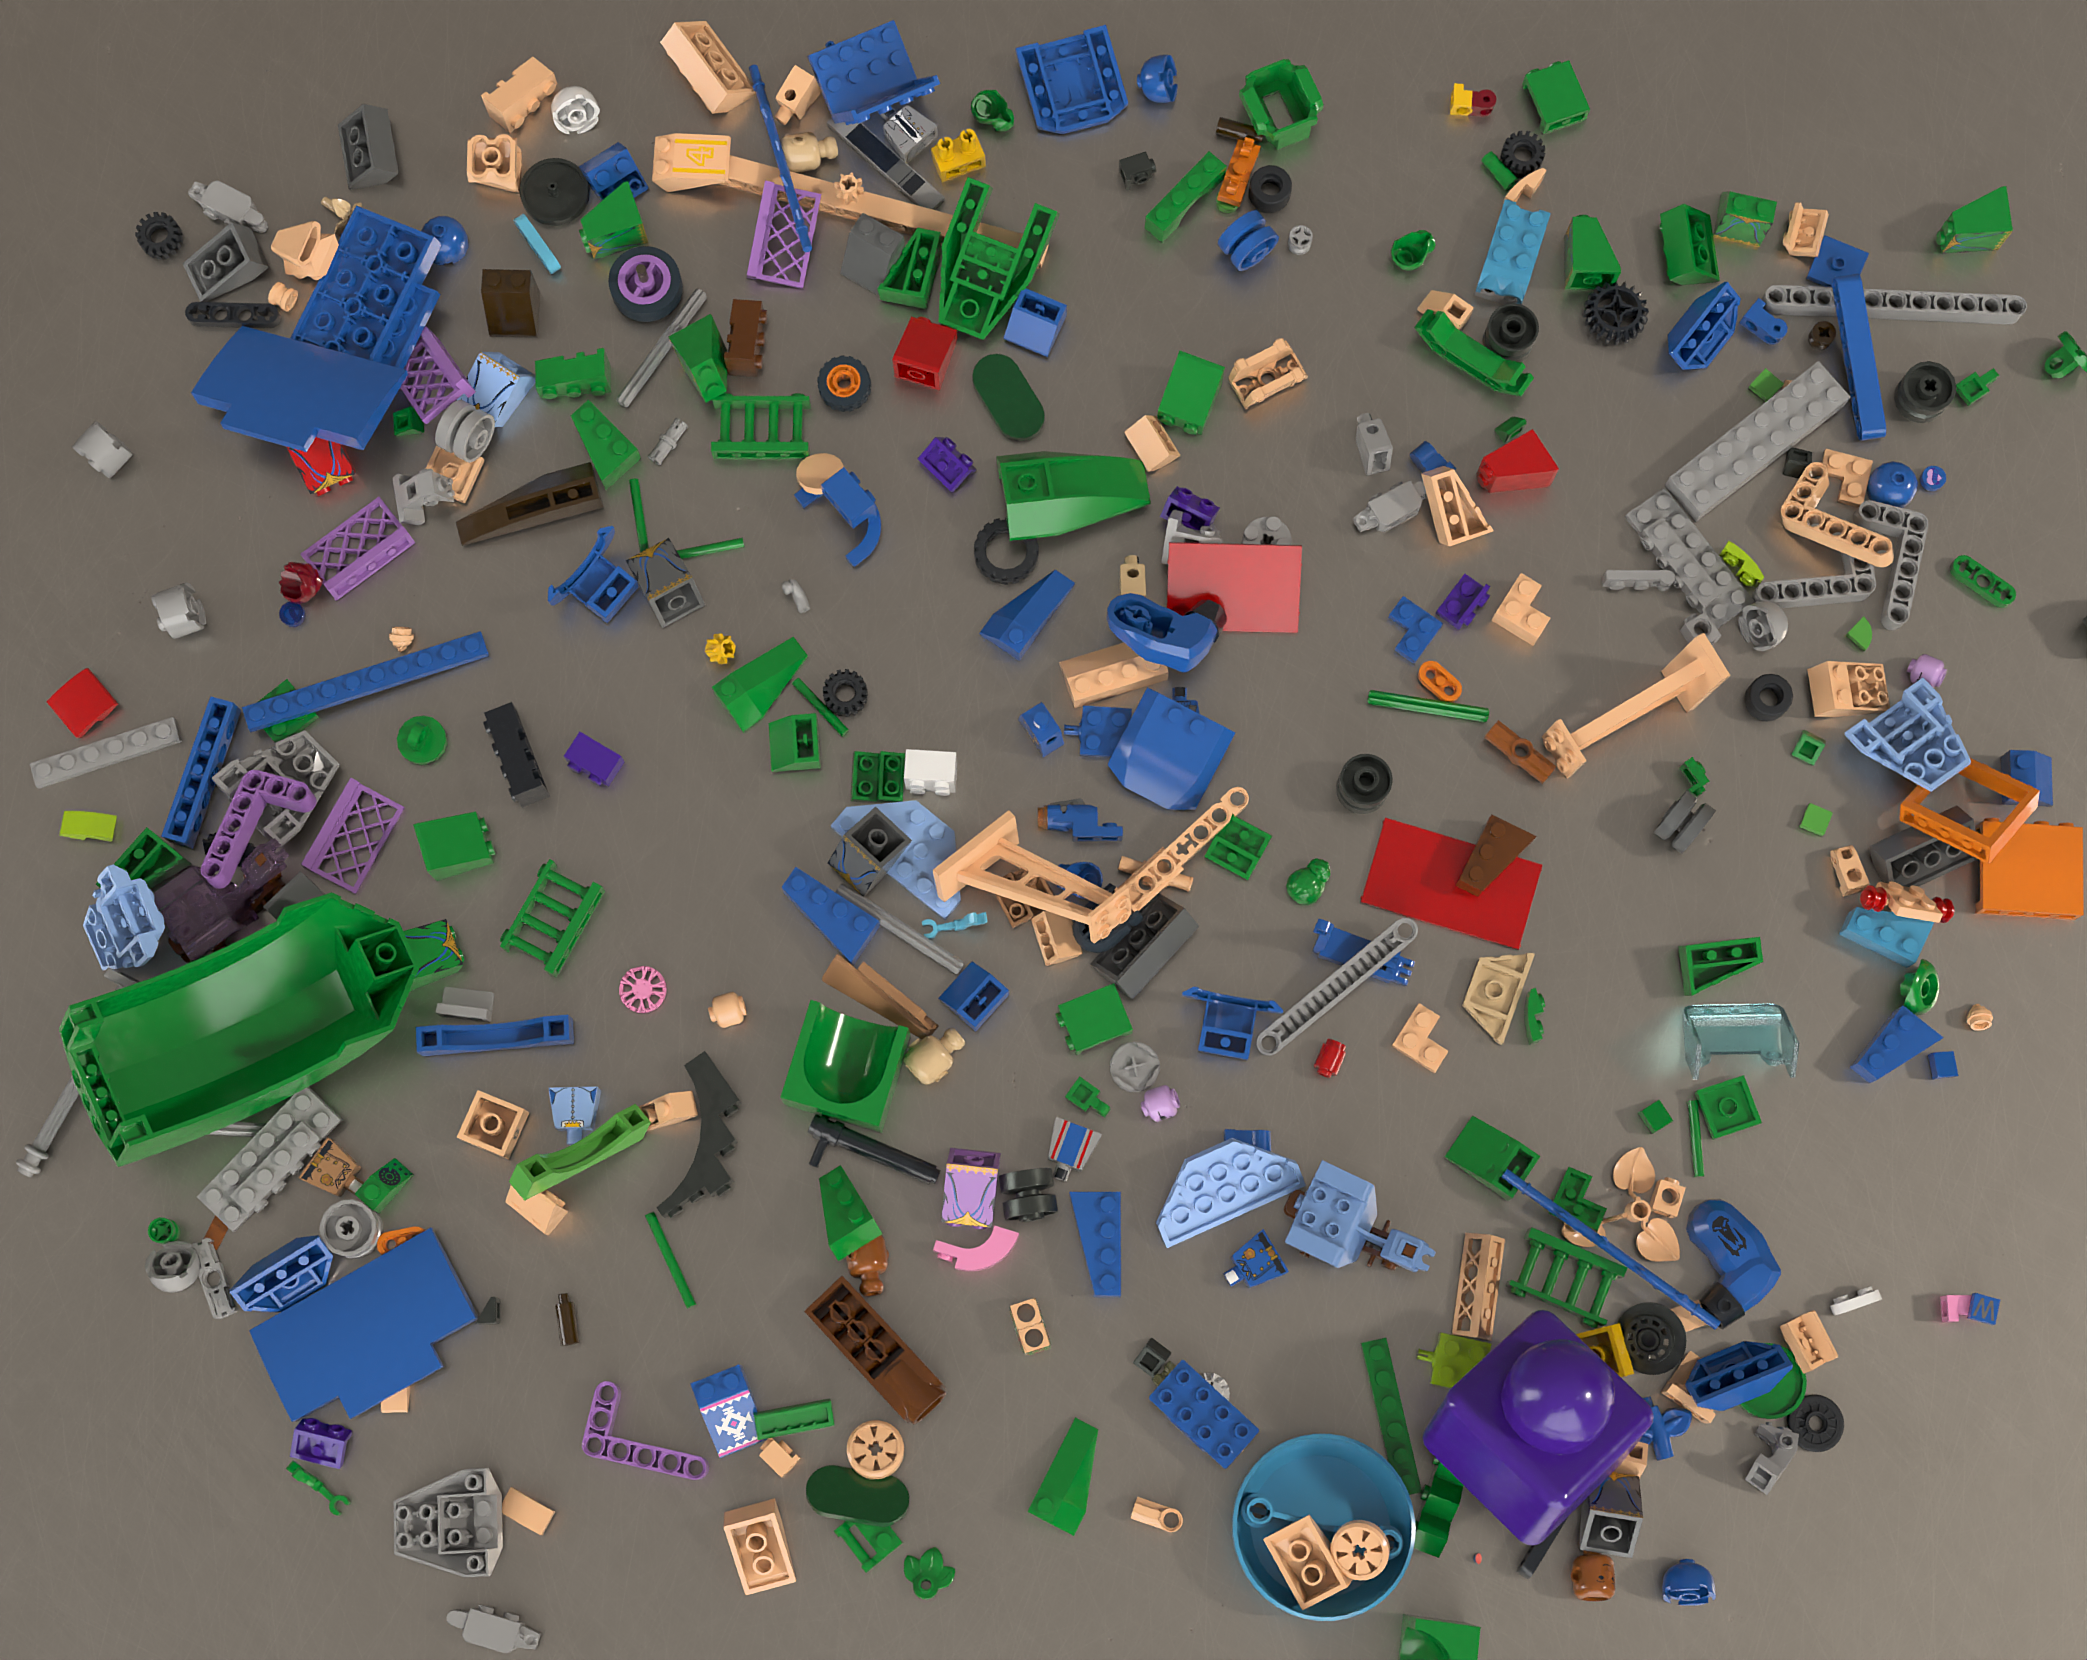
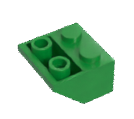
[769,713,821,772]

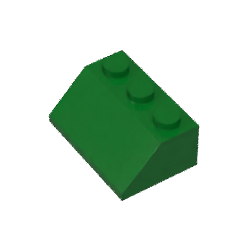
[1660,204,1720,285]

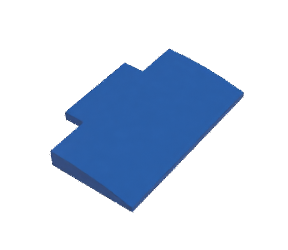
[290,206,442,369]
[191,326,408,452]
[249,1228,479,1422]

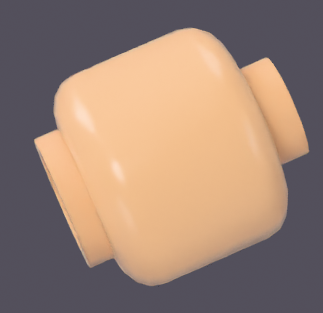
[708,992,747,1028]

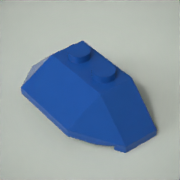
[1668,282,1741,370]
[229,1235,333,1312]
[1685,1341,1793,1411]

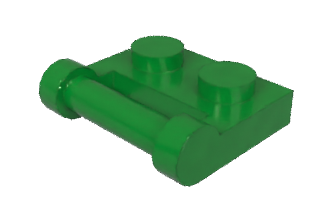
[834,1521,903,1573]

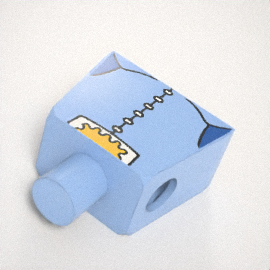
[549,1087,601,1145]

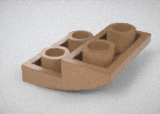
[995,868,1055,928]

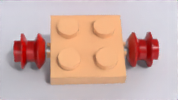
[1860,881,1955,923]

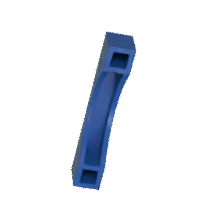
[416,1015,574,1056]

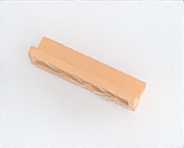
[1452,1233,1505,1341]

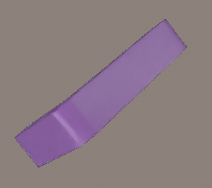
[200,770,317,889]
[582,1381,709,1480]

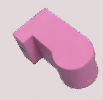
[1940,1295,1972,1322]

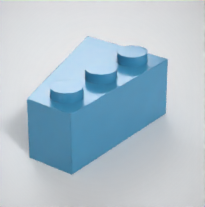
[1839,907,1934,968]

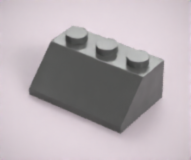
[338,104,398,190]

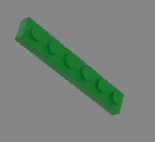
[1360,1338,1422,1495]

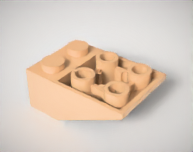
[1807,661,1890,717]
[505,1185,568,1236]

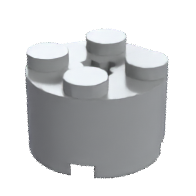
[72,421,133,478]
[1241,516,1292,545]
[151,582,206,639]

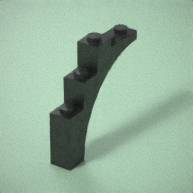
[656,1051,741,1218]

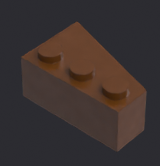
[724,299,767,377]
[1456,814,1537,896]

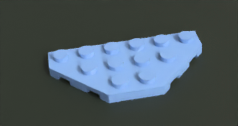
[831,800,961,920]
[1156,1138,1306,1248]

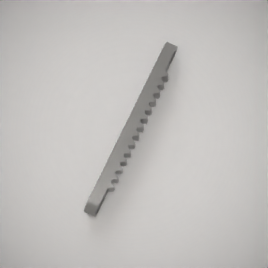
[1256,918,1418,1056]

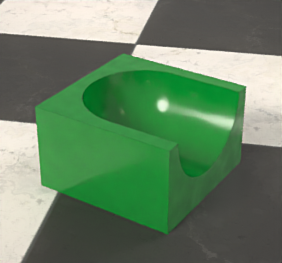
[780,1000,911,1133]
[1398,1614,1481,1660]

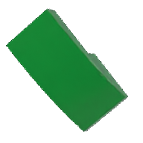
[1524,988,1545,1045]

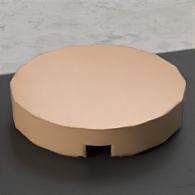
[796,453,844,495]

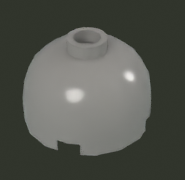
[1738,600,1788,651]
[145,1241,200,1293]

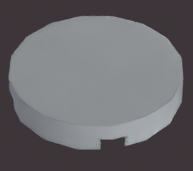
[1110,1042,1160,1092]

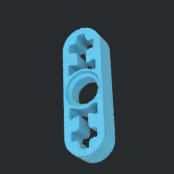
[513,213,561,274]

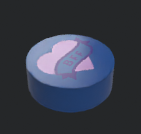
[1920,466,1946,491]

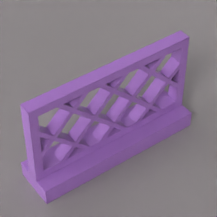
[747,180,821,289]
[400,326,476,425]
[300,497,415,601]
[301,778,405,894]

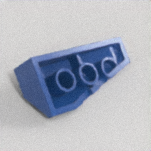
[979,570,1075,661]

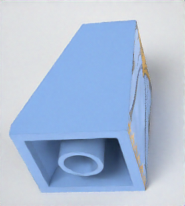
[454,352,535,427]

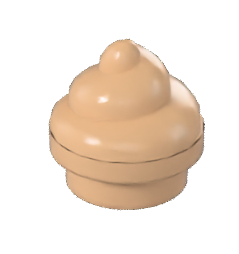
[389,627,414,652]
[1966,1003,1993,1031]

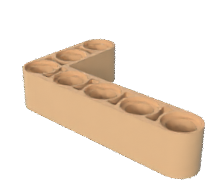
[1781,462,1894,567]

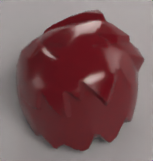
[279,562,323,604]

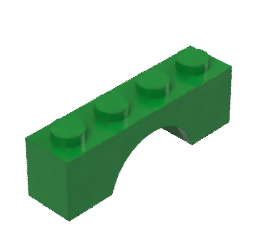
[1145,151,1227,243]

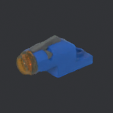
[1038,798,1123,842]

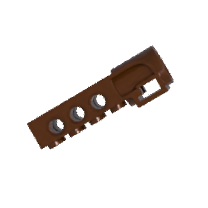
[804,1276,946,1425]

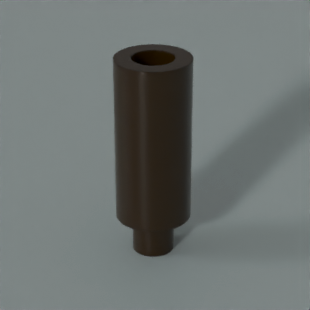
[1216,117,1263,142]
[555,1293,579,1346]

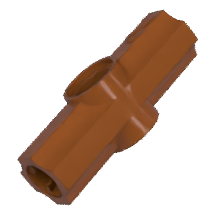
[1484,720,1557,784]

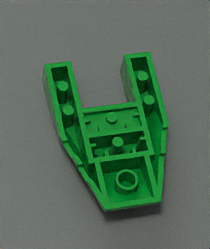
[939,177,1060,340]

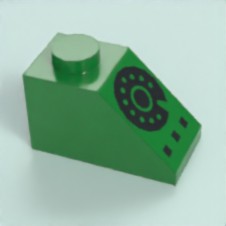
[355,1158,414,1213]

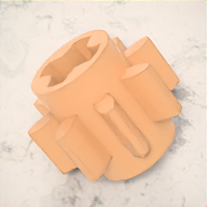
[834,172,864,204]

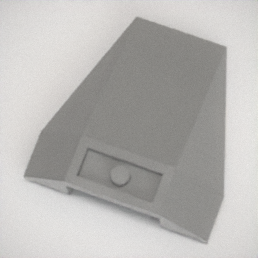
[394,1468,503,1577]

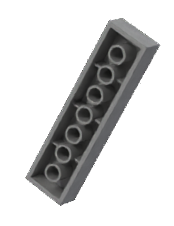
[1665,361,1850,522]

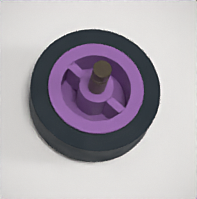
[608,246,683,322]

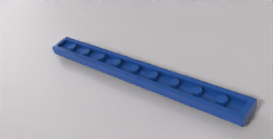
[242,631,489,732]

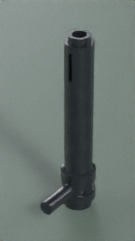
[808,1114,941,1185]

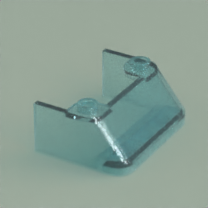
[1683,1004,1799,1080]

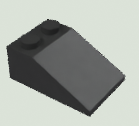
[183,222,269,302]

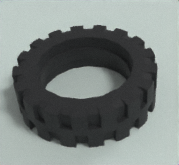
[974,517,1039,585]

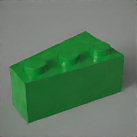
[877,228,943,309]
[535,348,612,399]
[96,827,192,889]

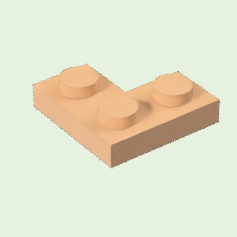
[1821,449,1873,507]
[1392,1003,1448,1073]

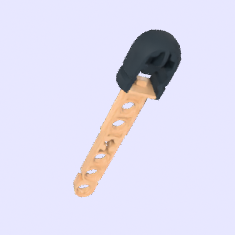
[1072,787,1249,953]

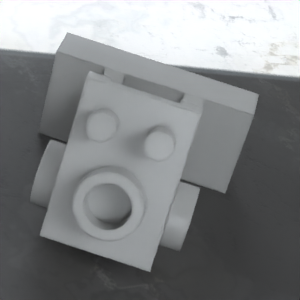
[392,469,455,525]
[1161,510,1223,564]
[1745,1422,1799,1495]

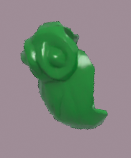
[971,90,1014,131]
[1391,230,1436,271]
[1286,858,1331,905]

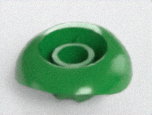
[1900,959,1940,1016]

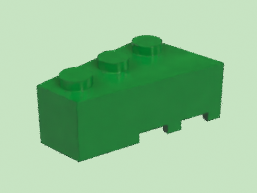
[571,399,641,490]
[1678,937,1763,996]
[819,1165,883,1261]

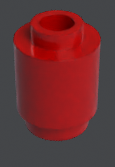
[1314,1039,1346,1078]

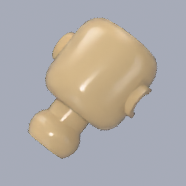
[780,132,838,173]
[903,1028,965,1085]

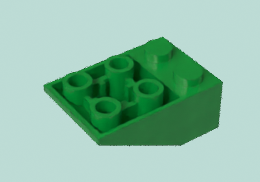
[1445,1115,1541,1201]

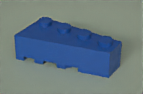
[1069,1192,1121,1297]

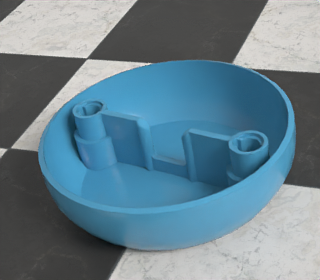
[1232,1433,1415,1621]

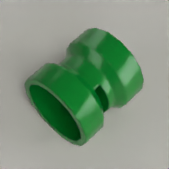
[148,1217,180,1244]

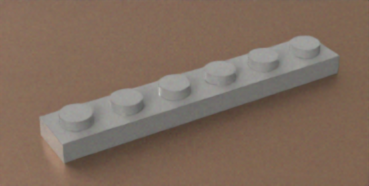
[30,717,182,788]

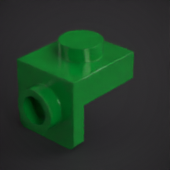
[1680,757,1710,796]

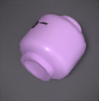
[1907,654,1947,688]
[1141,1085,1180,1122]

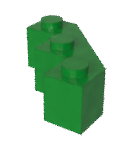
[1414,1456,1464,1558]

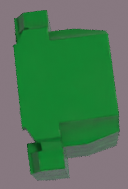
[1239,59,1324,150]

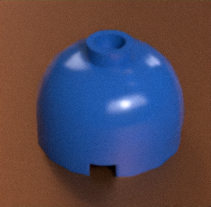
[1137,54,1178,103]
[421,216,469,265]
[1866,461,1918,508]
[1662,1559,1716,1606]

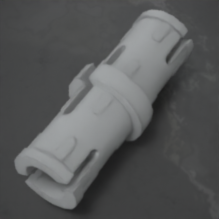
[648,418,688,465]

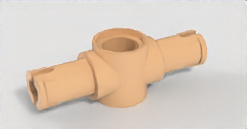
[1117,856,1193,892]

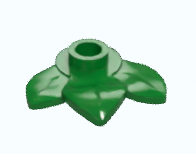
[904,1547,955,1600]

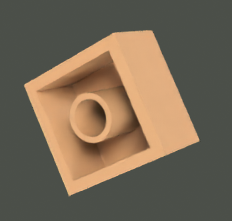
[457,1090,529,1160]

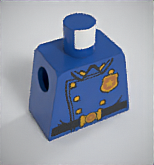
[1018,702,1064,758]
[1223,1229,1289,1288]

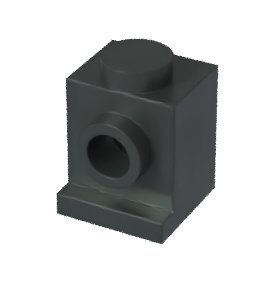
[1119,151,1156,191]

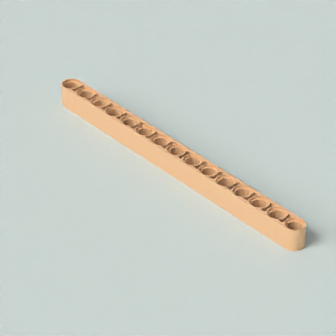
[718,155,1049,269]

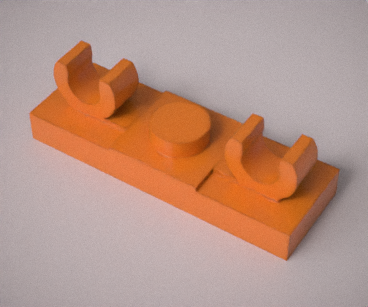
[1217,137,1261,207]

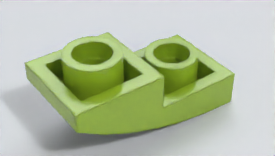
[1719,541,1764,588]
[59,811,117,842]

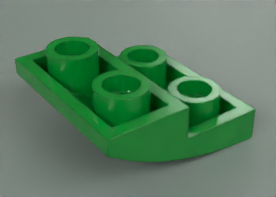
[850,751,905,803]

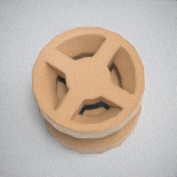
[268,282,298,312]

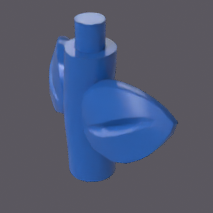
[1639,1396,1692,1461]

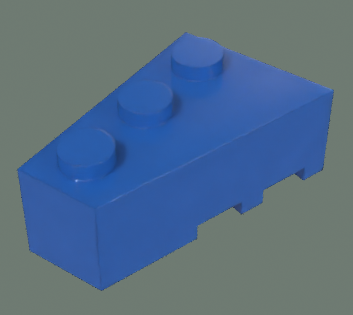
[1850,1006,1944,1083]

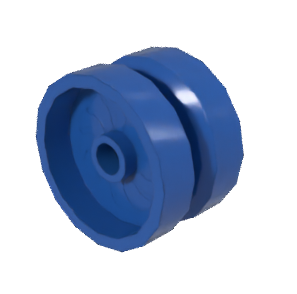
[1217,210,1279,271]

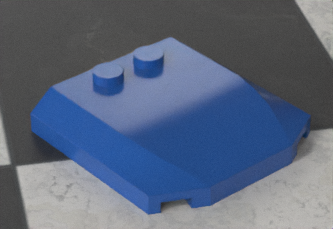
[1015,25,1128,134]
[1108,687,1235,810]

